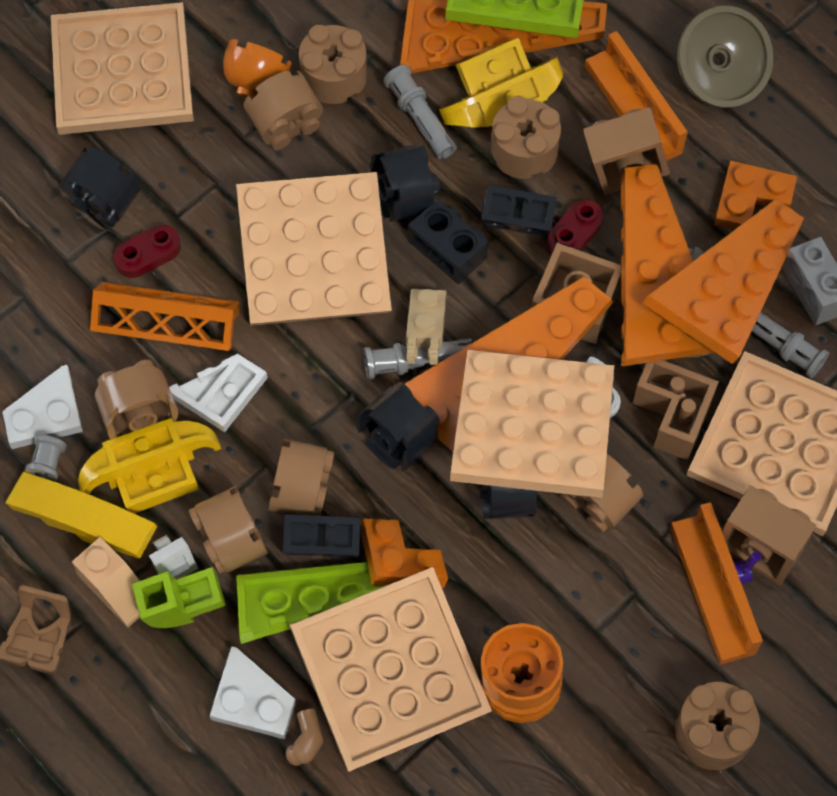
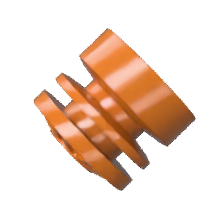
[481,623,564,723]

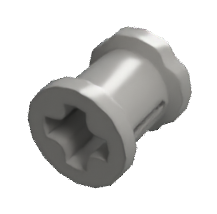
[25,435,67,481]

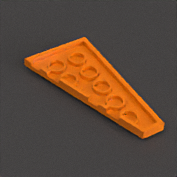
[400,0,607,74]
[621,164,715,366]
[642,199,804,364]
[405,277,613,452]

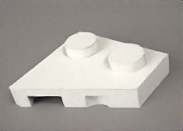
[170,354,267,432]
[2,365,83,449]

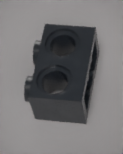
[479,185,557,237]
[408,199,488,285]
[283,514,360,558]

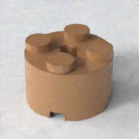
[299,25,367,104]
[244,71,323,150]
[491,96,561,179]
[95,360,178,439]
[268,438,334,516]
[559,454,643,534]
[188,486,268,574]
[675,682,760,770]

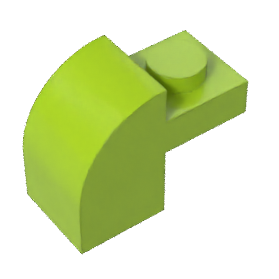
[132,567,226,628]

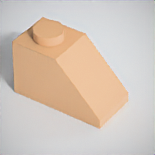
[72,537,140,628]

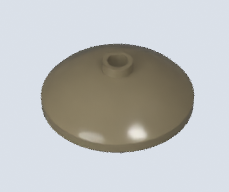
[677,6,773,108]

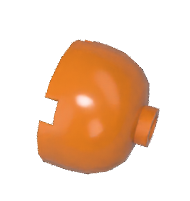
[223,39,292,100]

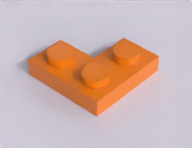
[714,160,797,229]
[360,518,448,588]

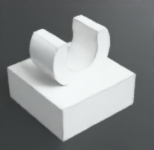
[149,535,198,579]

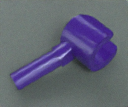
[734,552,761,584]

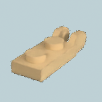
[406,289,446,365]

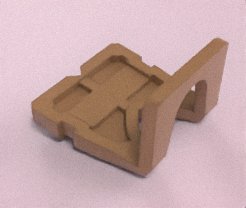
[0,585,71,674]

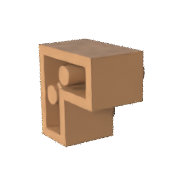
[632,360,719,461]

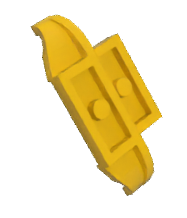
[439,37,563,128]
[78,418,222,513]

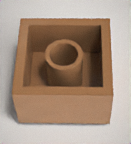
[583,107,670,195]
[531,243,621,344]
[722,485,817,586]

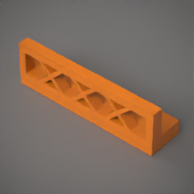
[585,31,688,161]
[90,282,240,351]
[670,502,763,665]

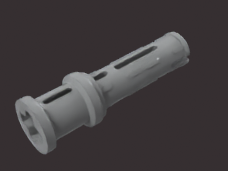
[383,65,457,160]
[751,312,830,379]
[364,338,472,380]

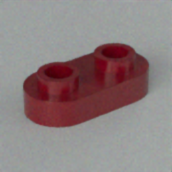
[547,200,604,255]
[114,225,181,278]

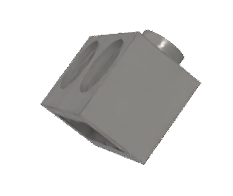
[782,237,837,326]

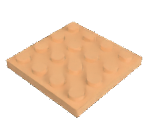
[51,2,194,135]
[236,172,392,326]
[450,350,614,498]
[686,351,837,536]
[289,567,492,772]

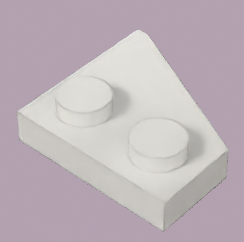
[210,646,296,739]

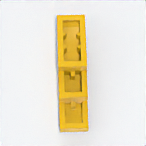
[5,472,157,559]

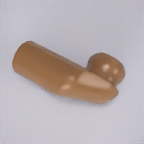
[286,709,323,766]

